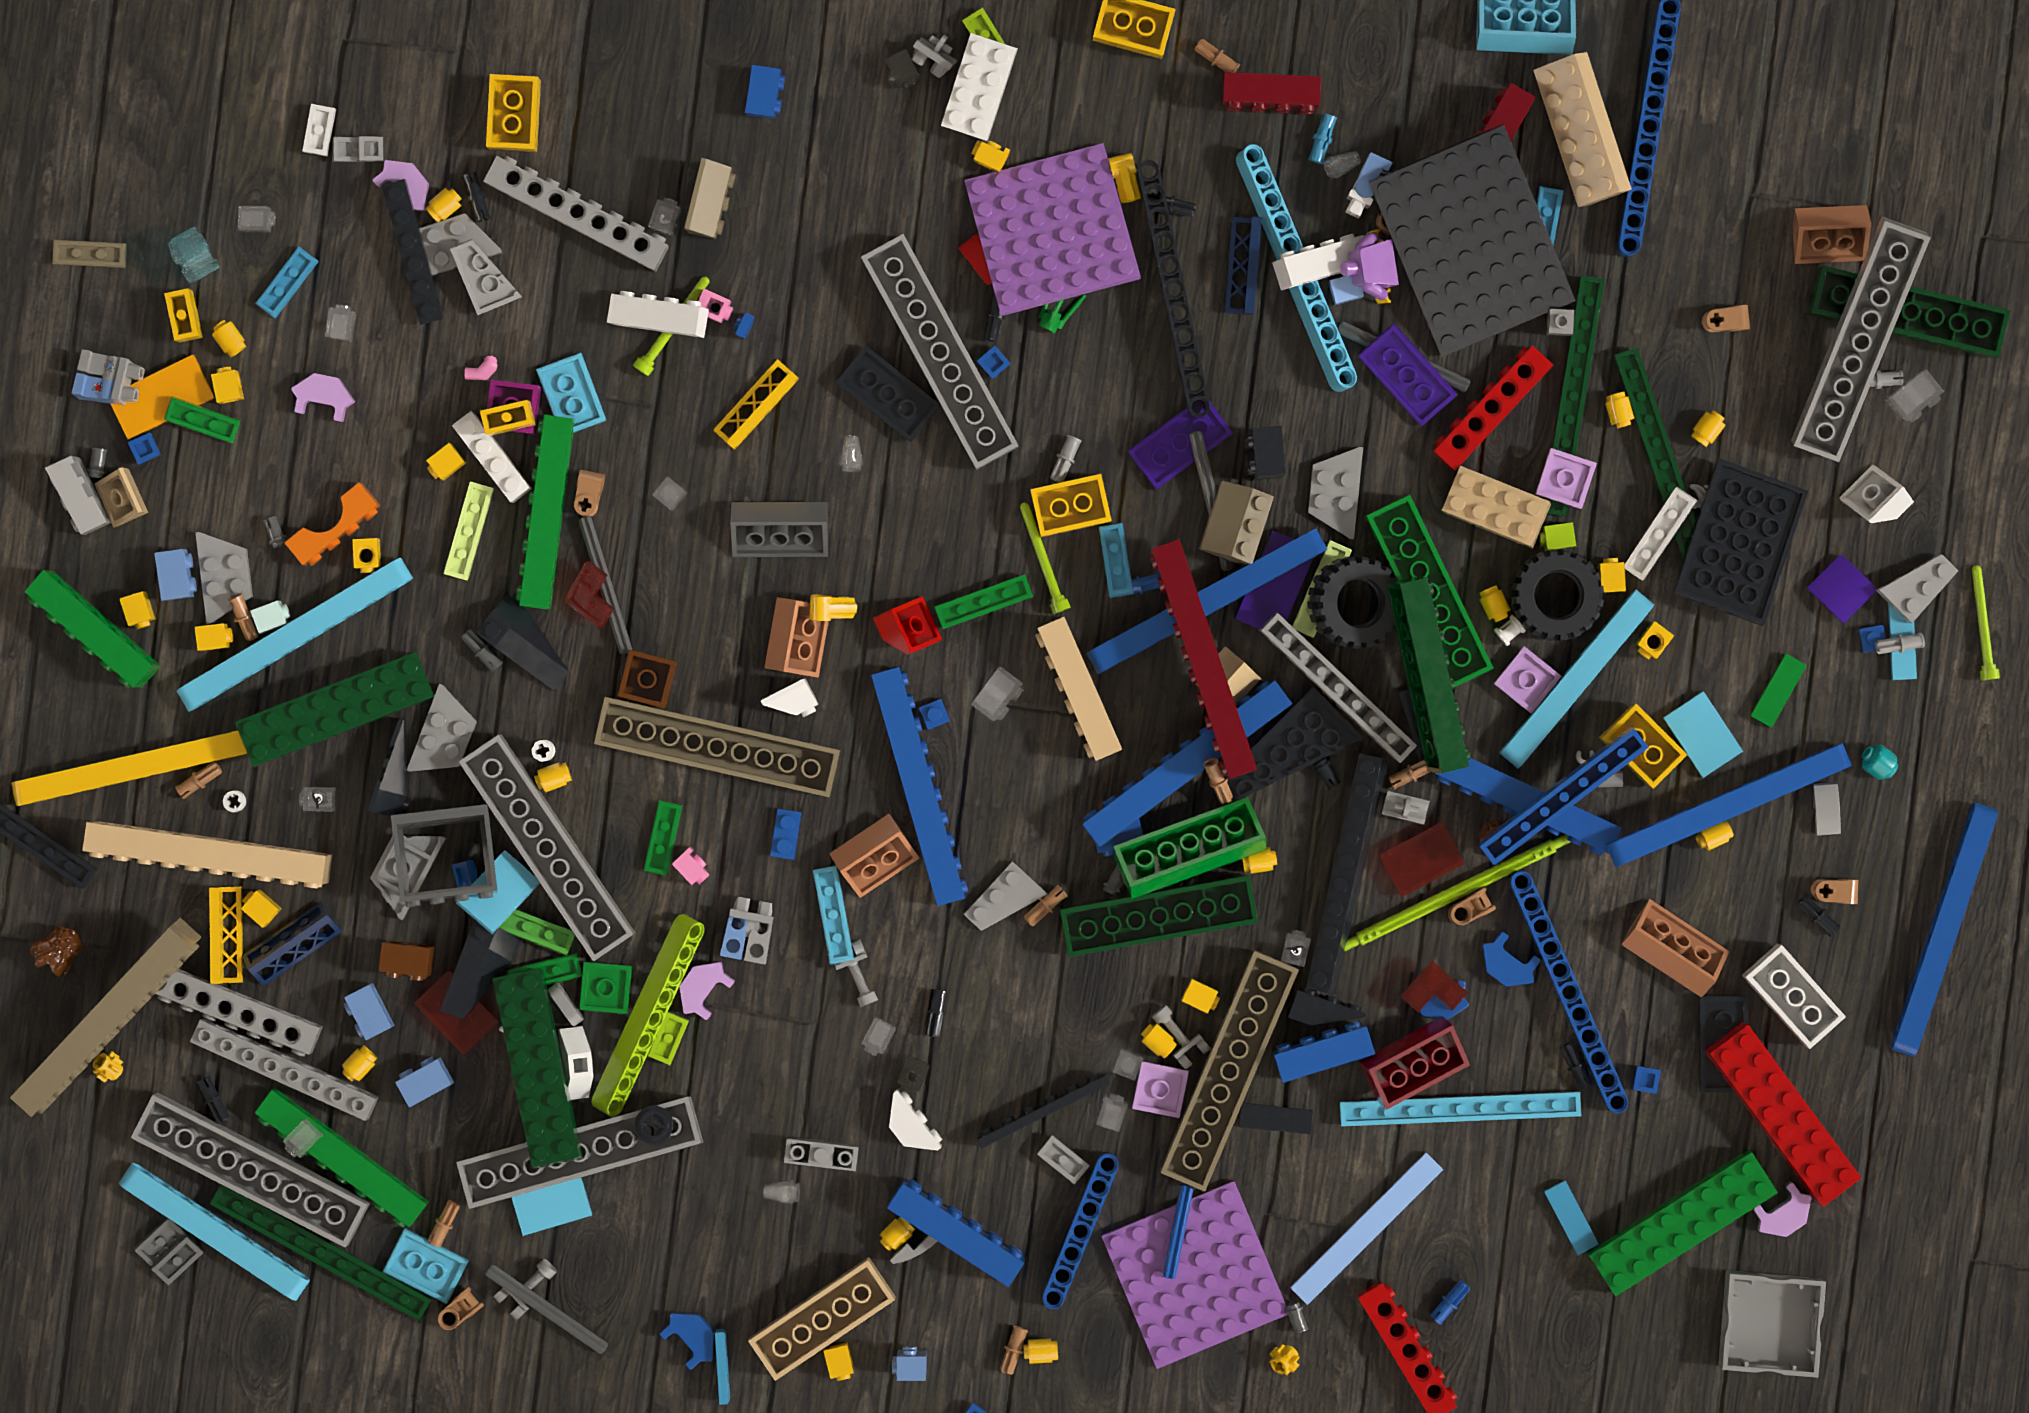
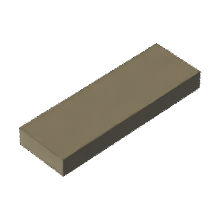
[52,240,127,268]

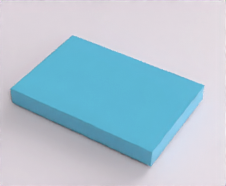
[536,353,607,433]
[1663,691,1743,778]
[456,850,540,934]
[511,1177,592,1236]
[383,1228,469,1304]

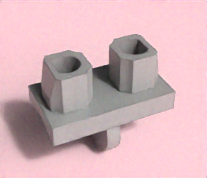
[911,35,957,78]
[1382,791,1430,824]

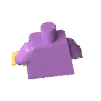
[1340,229,1399,304]

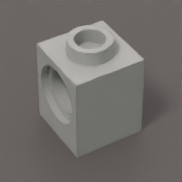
[1546,309,1574,336]

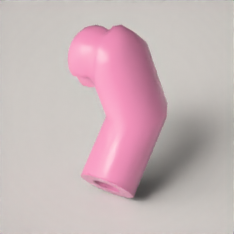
[465,356,498,380]

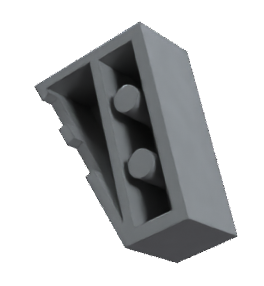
[45,456,111,535]

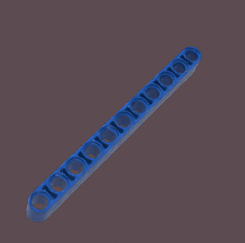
[1617,0,1681,257]
[1086,529,1328,675]
[1606,743,1852,867]
[1890,802,1998,1057]
[1509,870,1629,1114]

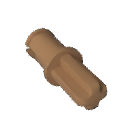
[1195,39,1240,73]
[228,593,258,641]
[1203,758,1233,804]
[1388,759,1429,790]
[176,762,222,799]
[1024,885,1068,926]
[427,1199,460,1247]
[1000,1326,1028,1374]

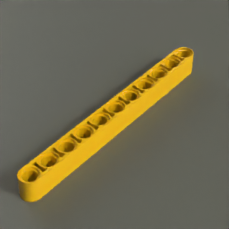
[11,731,247,806]

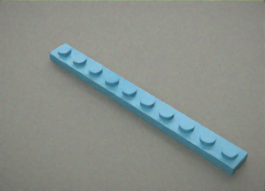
[1340,1091,1581,1126]

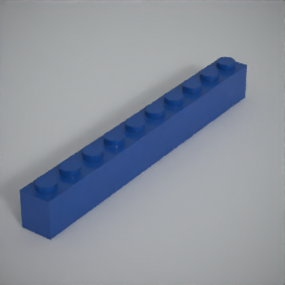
[871,667,968,906]
[1082,681,1292,848]

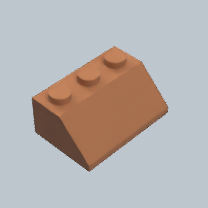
[1793,205,1871,264]
[764,597,828,678]
[830,814,919,898]

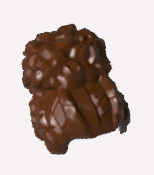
[29,926,83,978]

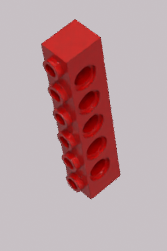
[1432,345,1553,472]
[1357,1281,1458,1413]

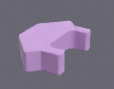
[373,160,429,212]
[292,373,355,422]
[679,962,735,1020]
[1752,1181,1811,1237]

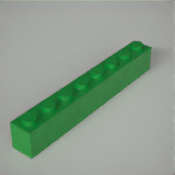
[516,415,575,609]
[255,1088,429,1227]

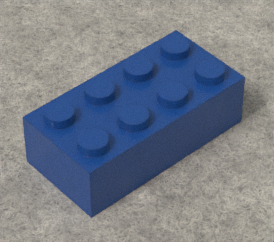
[1272,1021,1375,1083]

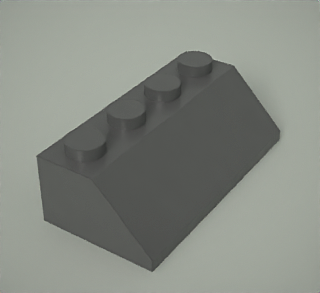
[730,502,828,557]

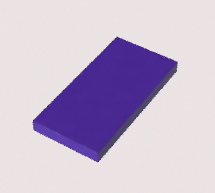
[1358,323,1458,427]
[1127,401,1233,490]
[1235,531,1313,629]

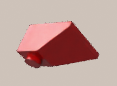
[873,596,943,655]

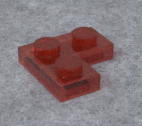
[563,561,614,629]
[1400,961,1468,1013]

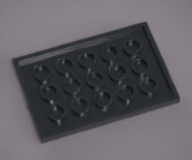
[1673,458,1808,626]

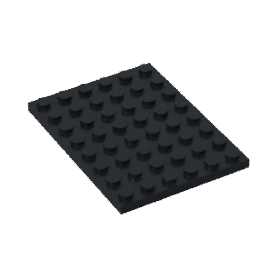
[1368,124,1575,357]

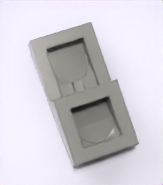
[332,136,383,162]
[1813,782,1841,835]
[890,1235,937,1264]

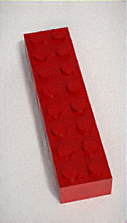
[1705,1022,1861,1207]

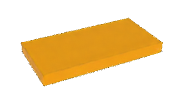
[111,355,215,440]

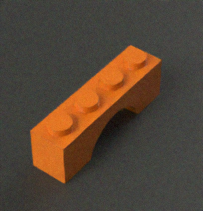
[285,482,381,566]

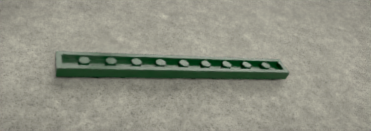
[1544,275,1605,517]
[1614,347,1696,561]
[210,1184,432,1321]

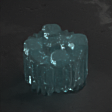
[167,226,220,283]

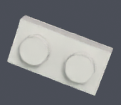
[302,104,336,156]

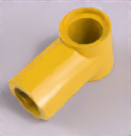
[1108,153,1141,204]
[809,595,857,621]

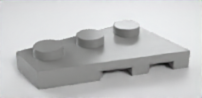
[450,239,522,315]
[1876,554,1958,623]
[964,861,1048,931]

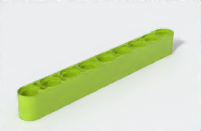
[592,914,704,1117]

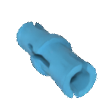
[1308,113,1337,164]

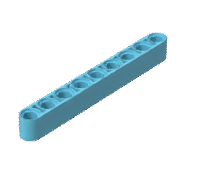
[1499,589,1654,769]
[119,1163,310,1301]

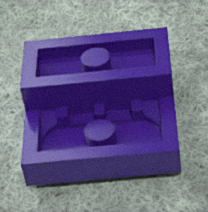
[1807,554,1877,624]

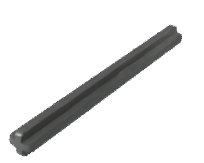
[1338,322,1470,392]
[1189,431,1235,571]
[579,516,632,655]
[486,1265,608,1354]

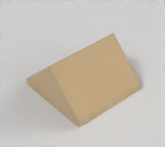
[94,467,148,527]
[1196,646,1261,706]

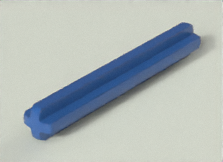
[1163,1184,1193,1279]

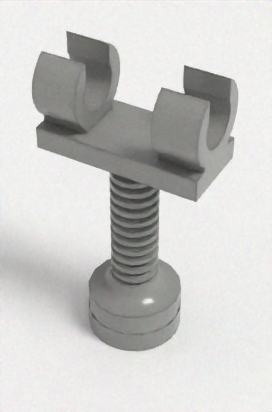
[834,940,878,1007]
[1152,1005,1211,1070]
[494,1259,557,1320]

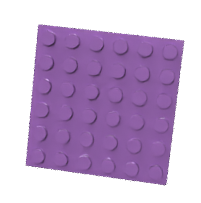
[964,143,1141,316]
[1101,1180,1288,1369]

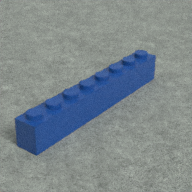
[1478,726,1649,865]
[1433,758,1622,856]

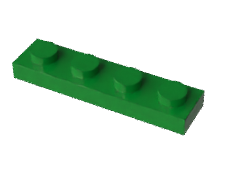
[935,574,1033,629]

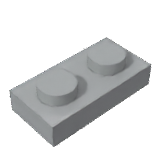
[1037,1135,1090,1184]

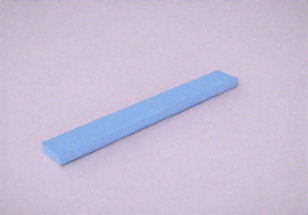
[1290,1152,1443,1305]

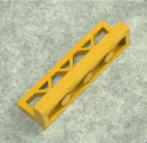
[713,359,799,450]
[209,887,243,984]

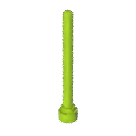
[633,277,709,376]
[1020,502,1071,614]
[1972,565,2000,681]

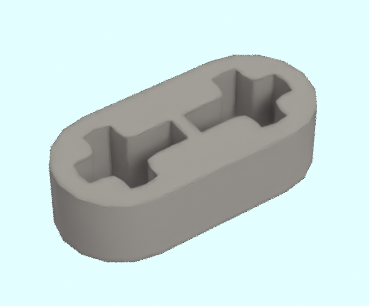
[548,982,584,1026]

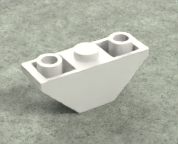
[558,1026,593,1100]
[889,1089,942,1151]

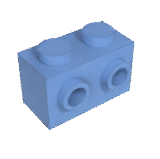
[155,549,197,601]
[344,983,395,1040]
[395,1056,454,1107]
[892,1346,927,1381]

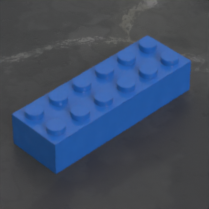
[887,1179,1024,1287]

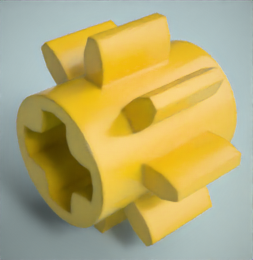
[93,1051,123,1082]
[1269,1344,1300,1375]

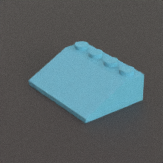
[1476,0,1576,55]

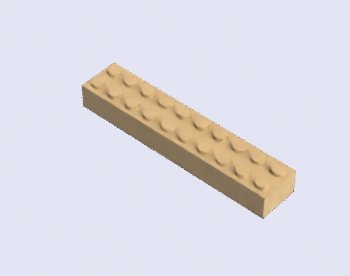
[82,821,333,888]

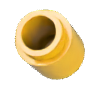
[425,187,461,222]
[212,320,246,357]
[1605,392,1635,429]
[1691,410,1726,447]
[1479,585,1511,622]
[534,762,572,793]
[1695,820,1733,851]
[1242,847,1277,874]
[1141,1024,1177,1059]
[342,1045,377,1081]
[880,1217,915,1251]
[1024,1338,1058,1364]

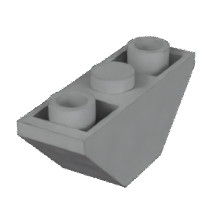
[784,1139,859,1171]

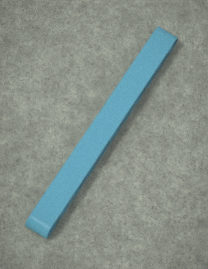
[1236,144,1357,392]
[176,558,413,712]

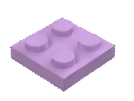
[1535,448,1597,509]
[1494,646,1562,714]
[1132,1061,1189,1118]

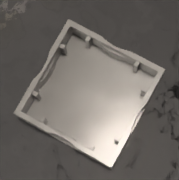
[1718,1270,1826,1378]

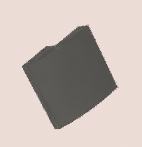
[134,1217,203,1286]

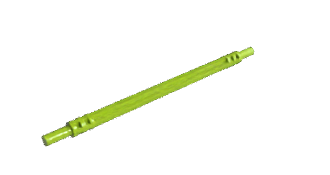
[1345,834,1570,951]

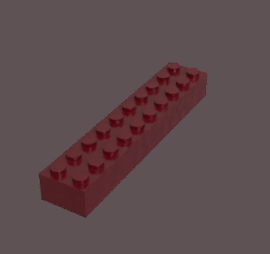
[1149,539,1257,779]

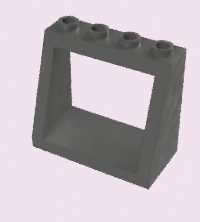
[391,804,498,907]

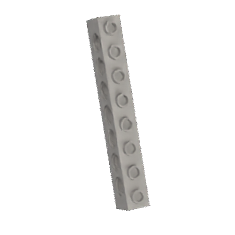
[484,155,669,272]
[1259,613,1417,763]
[140,957,323,1056]
[190,1018,379,1121]

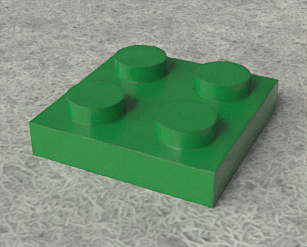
[580,962,632,1014]

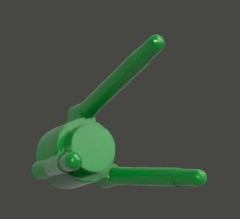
[1038,294,1086,333]

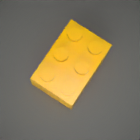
[1093,0,1175,59]
[486,74,541,152]
[1030,474,1112,537]
[1599,704,1687,789]

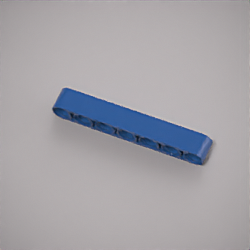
[1042,1152,1118,1309]

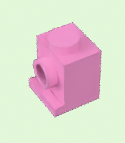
[698,289,733,324]
[672,847,709,885]

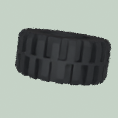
[1509,549,1604,641]
[1307,557,1399,649]

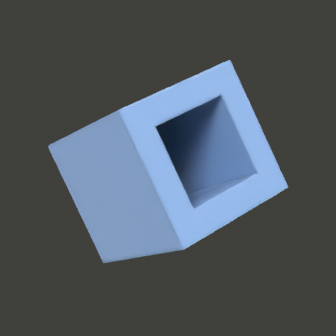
[1328,276,1364,305]

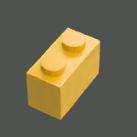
[164,288,203,343]
[480,400,536,436]

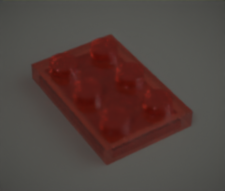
[1379,821,1465,898]
[414,970,499,1055]

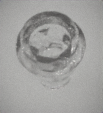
[1323,151,1361,179]
[840,436,864,472]
[764,1180,800,1204]

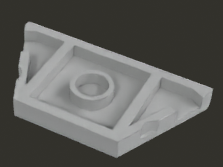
[420,214,502,276]
[1308,447,1363,539]
[195,532,253,624]
[407,684,477,772]
[370,836,446,920]

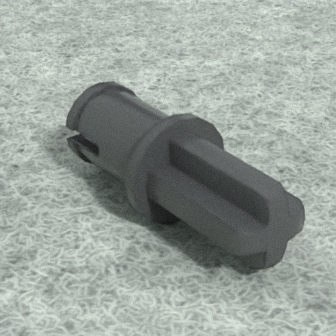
[462,629,503,673]

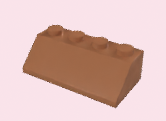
[1621,899,1729,998]

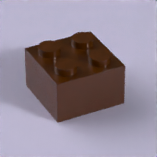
[618,650,678,708]
[379,940,436,981]

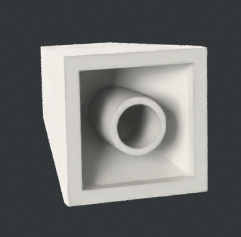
[1839,464,1914,523]
[761,679,818,717]

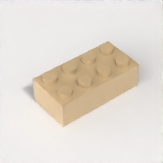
[1442,466,1551,549]

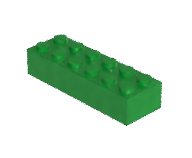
[24,570,161,688]
[1113,797,1266,899]

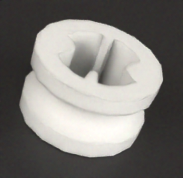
[223,791,246,812]

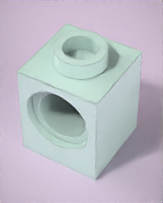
[251,601,291,634]

